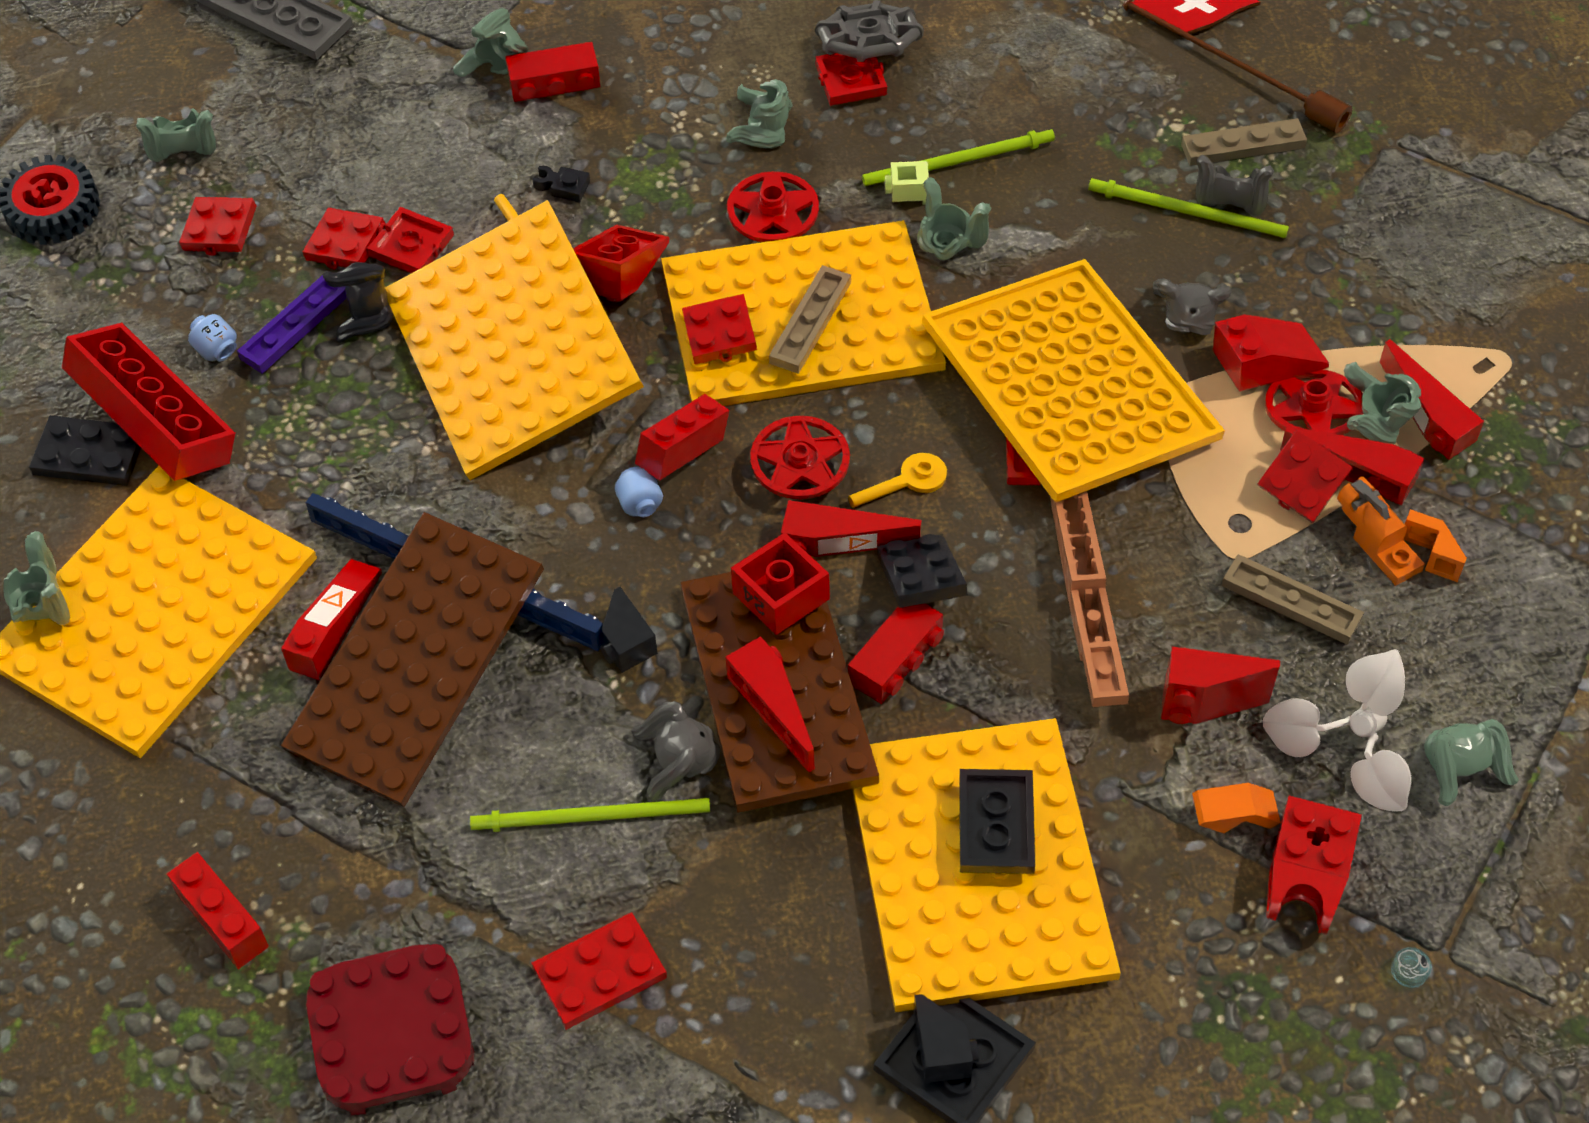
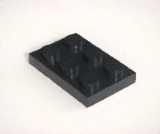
[29,415,141,486]
[877,534,968,608]
[959,769,1035,874]

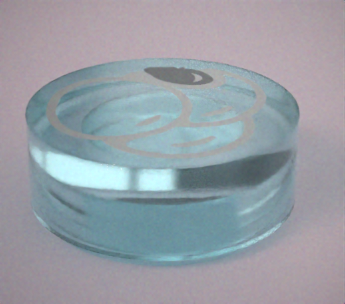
[1391,947,1432,988]

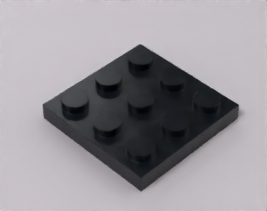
[873,998,1036,1123]

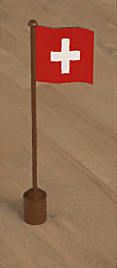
[1123,0,1353,133]

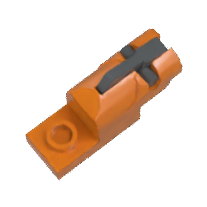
[1337,477,1425,586]

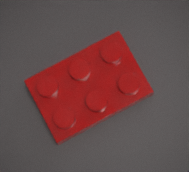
[531,912,667,1030]

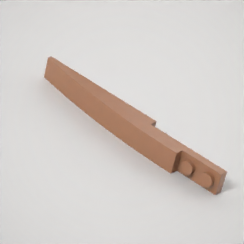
[1050,491,1129,707]

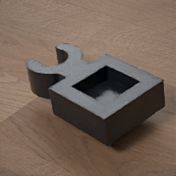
[532,166,590,203]

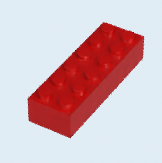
[62,322,236,481]

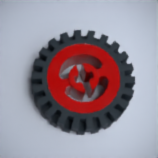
[0,155,100,245]

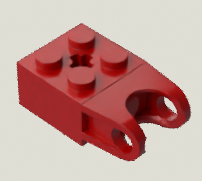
[1266,795,1362,935]

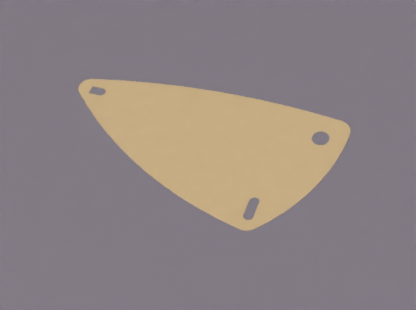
[1169,345,1512,559]

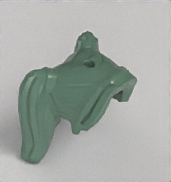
[453,8,529,77]
[726,79,793,149]
[136,108,216,162]
[917,177,992,260]
[1343,362,1421,444]
[3,531,70,626]
[1424,719,1519,806]

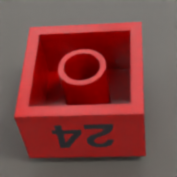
[731,532,830,635]

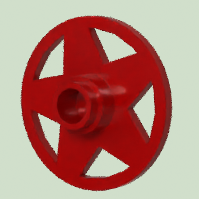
[727,171,819,242]
[1265,369,1364,435]
[750,416,850,499]

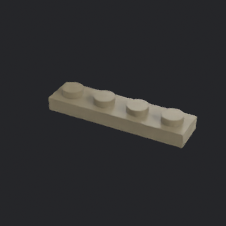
[1181,118,1307,166]
[769,265,851,374]
[1221,554,1364,645]

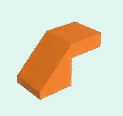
[1404,509,1467,582]
[1192,783,1281,833]

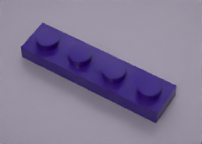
[237,275,347,374]

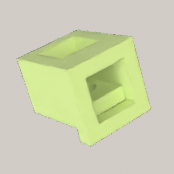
[885,161,929,205]

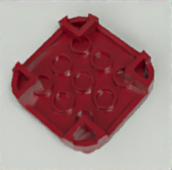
[306,944,475,1115]

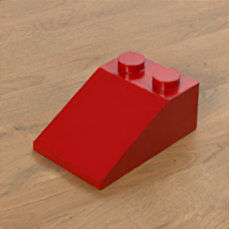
[573,224,669,302]
[1213,314,1329,391]
[1161,646,1280,724]

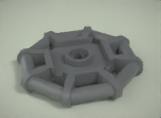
[815,0,924,62]

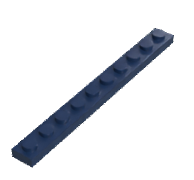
[305,493,604,652]

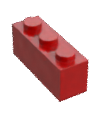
[505,42,601,102]
[635,394,730,481]
[848,603,944,704]
[167,852,269,970]

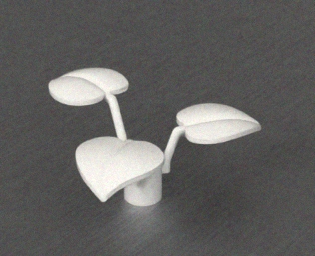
[1262,649,1411,811]

